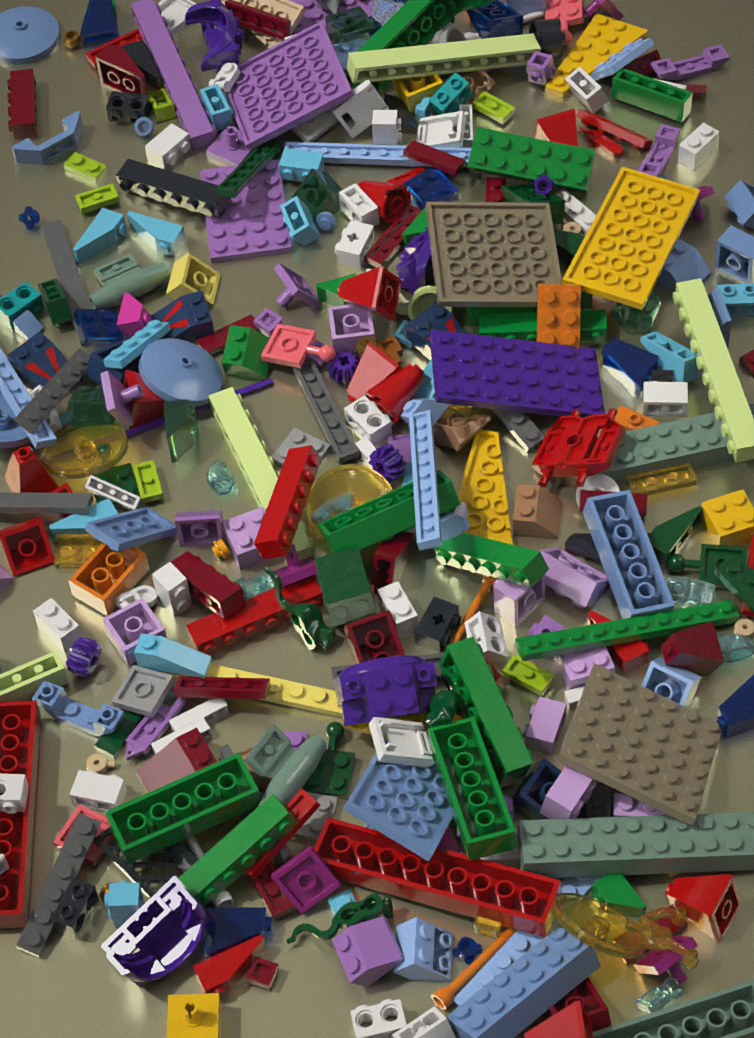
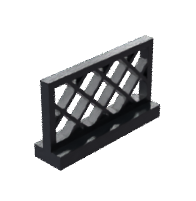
[94,827,198,899]

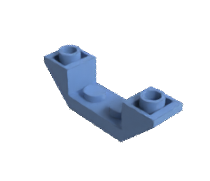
[12,111,83,165]
[32,681,125,737]

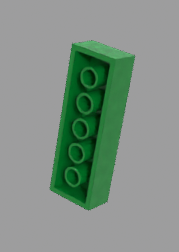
[468,127,596,194]
[318,470,461,553]
[439,637,533,788]
[428,717,517,861]
[105,753,261,865]

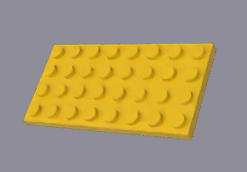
[562,167,700,310]

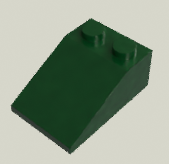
[501,184,565,227]
[314,546,377,627]

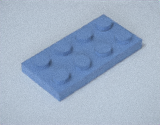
[85,506,177,552]

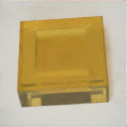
[474,916,502,939]

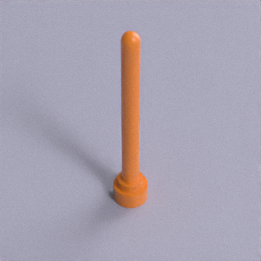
[444,574,498,652]
[431,927,517,1010]

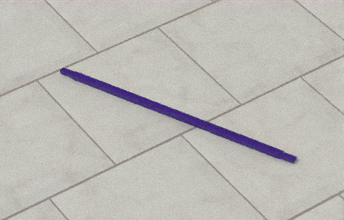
[48,378,274,466]

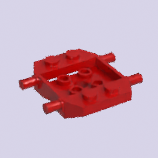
[531,408,626,488]

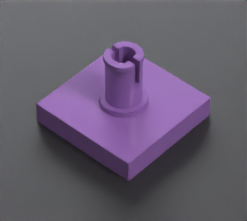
[206,126,256,166]
[274,263,322,309]
[100,371,143,427]

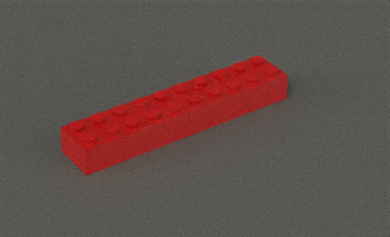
[0,701,41,928]
[314,817,562,938]

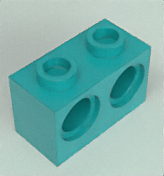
[429,72,474,115]
[0,281,44,330]

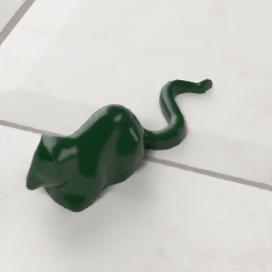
[263,565,335,650]
[425,671,460,728]
[286,893,394,944]

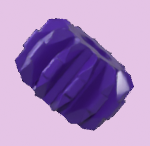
[327,349,361,386]
[368,444,406,483]
[66,637,102,677]

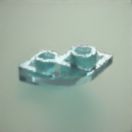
[310,492,355,526]
[234,571,275,600]
[666,576,715,605]

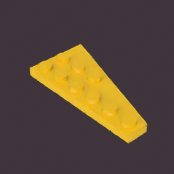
[545,13,649,98]
[458,430,513,545]

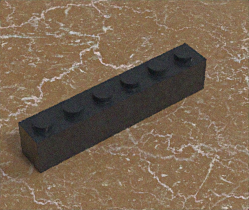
[115,159,232,219]

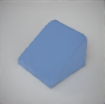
[13,310,44,339]

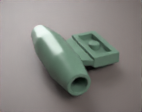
[89,253,170,311]
[243,724,327,807]

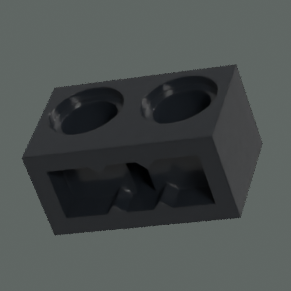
[106,91,152,124]
[50,878,99,941]

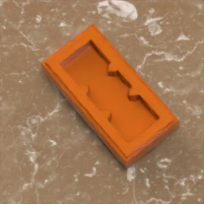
[614,405,659,431]

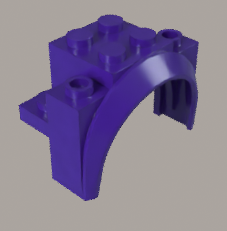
[333,655,437,727]
[101,875,214,988]

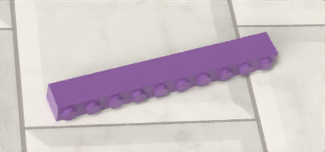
[131,0,217,151]

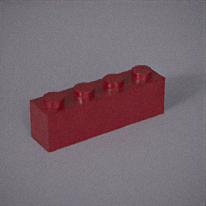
[7,68,38,139]
[171,551,246,619]

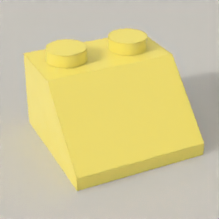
[166,253,221,307]

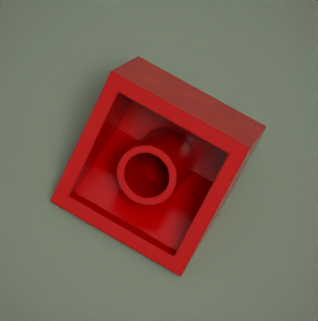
[0,517,56,576]

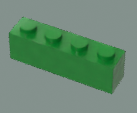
[611,68,693,122]

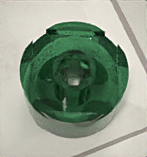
[611,291,661,335]

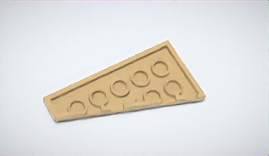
[220,0,306,49]

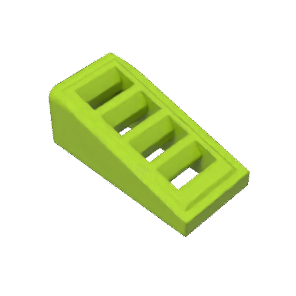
[147,88,176,122]

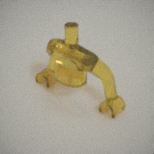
[625,906,700,970]

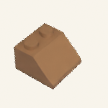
[513,484,562,539]

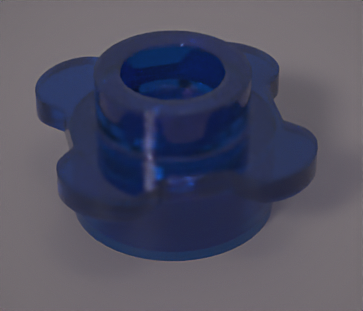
[19,206,40,230]
[452,936,482,965]

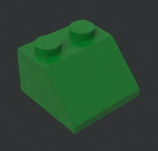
[221,325,270,379]

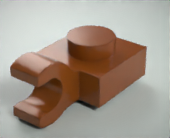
[375,336,403,369]

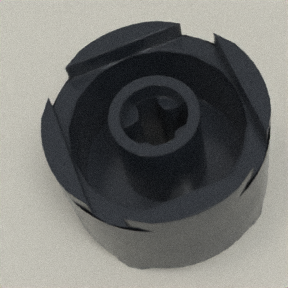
[529,18,565,58]

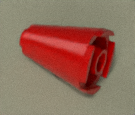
[358,180,411,224]
[365,364,424,423]

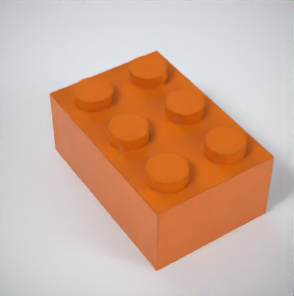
[69,543,150,616]

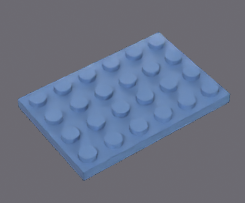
[343,718,453,861]

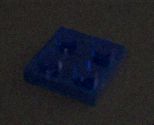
[402,166,459,210]
[73,309,124,345]

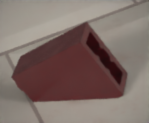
[371,531,413,594]
[661,622,724,674]

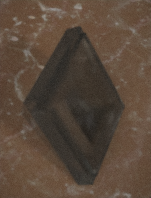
[651,370,673,382]

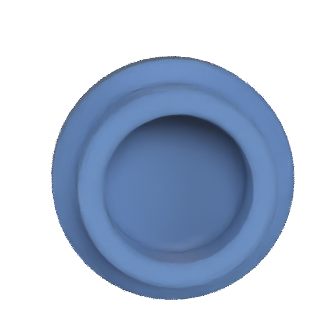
[134,117,154,137]
[315,212,336,231]

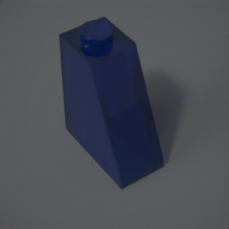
[80,0,119,45]
[601,337,659,399]
[715,675,754,738]
[204,907,272,960]

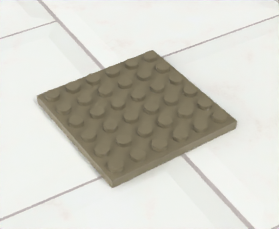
[425,202,562,307]
[556,663,723,826]

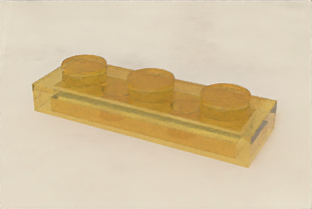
[626,463,697,496]

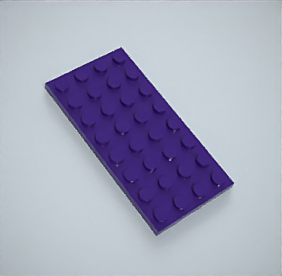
[429,330,605,418]

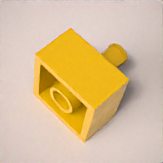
[166,993,222,1038]

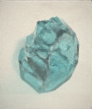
[206,460,235,495]
[717,633,754,662]

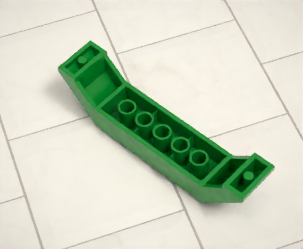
[354,0,494,96]

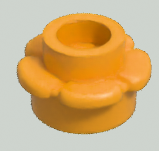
[212,539,231,559]

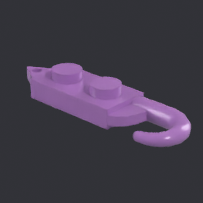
[126,686,186,761]

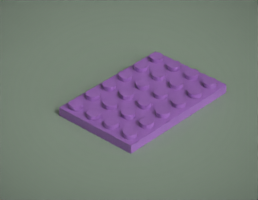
[200,159,292,264]

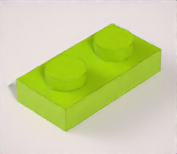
[472,91,515,124]
[63,152,108,184]
[75,183,120,214]
[132,460,164,504]
[502,654,554,696]

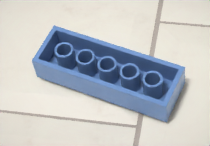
[583,490,675,619]
[446,925,601,1038]

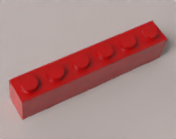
[254,445,321,559]
[186,575,324,655]

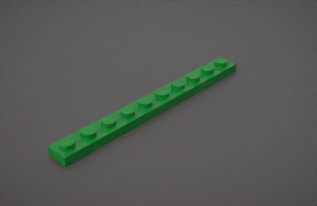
[514,600,740,662]

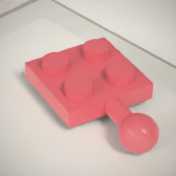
[545,0,584,45]
[261,324,336,368]
[53,804,114,866]

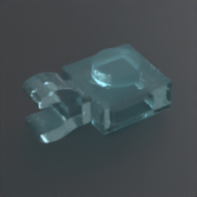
[635,977,684,1014]

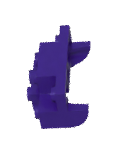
[185,0,244,75]
[395,226,433,295]

